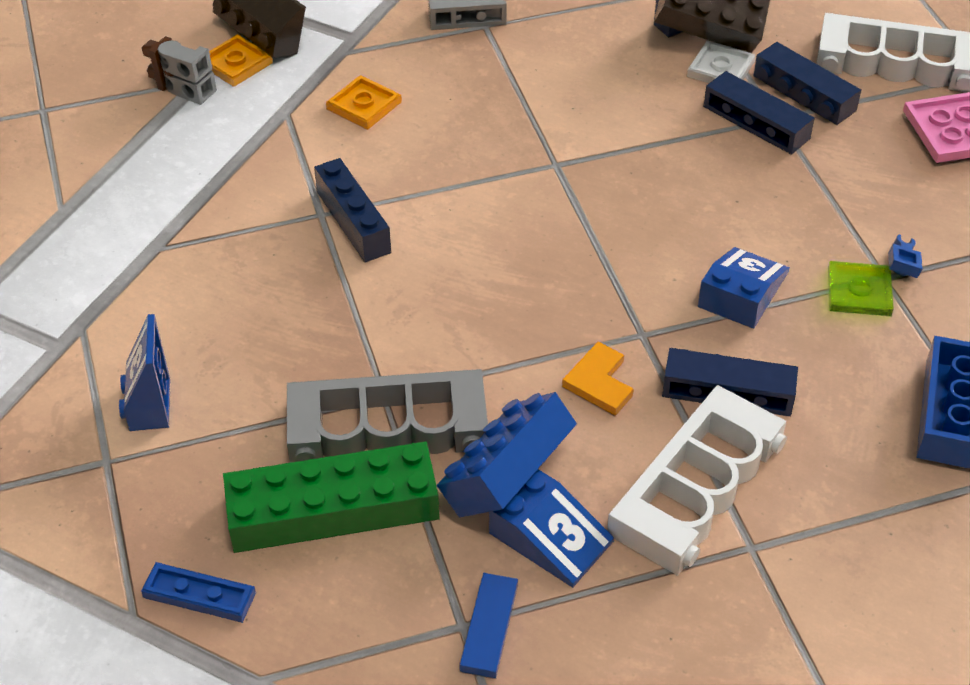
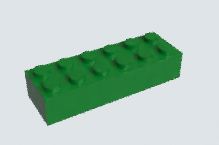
[223,441,440,553]

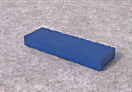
[141,562,256,623]
[460,573,518,679]

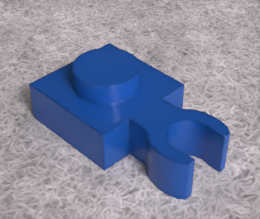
[888,234,923,278]

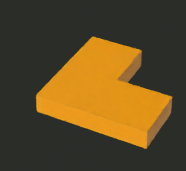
[562,341,634,416]

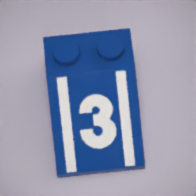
[698,247,790,329]
[119,314,170,431]
[489,469,614,588]

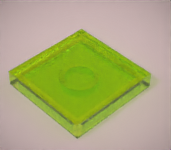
[828,261,894,317]

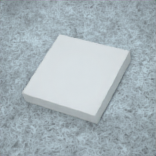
[687,41,755,83]

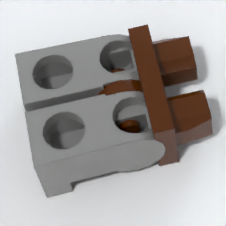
[142,36,217,105]

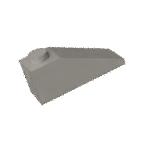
[428,0,507,30]

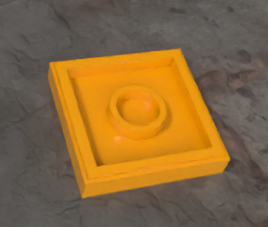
[209,34,273,87]
[326,75,402,130]

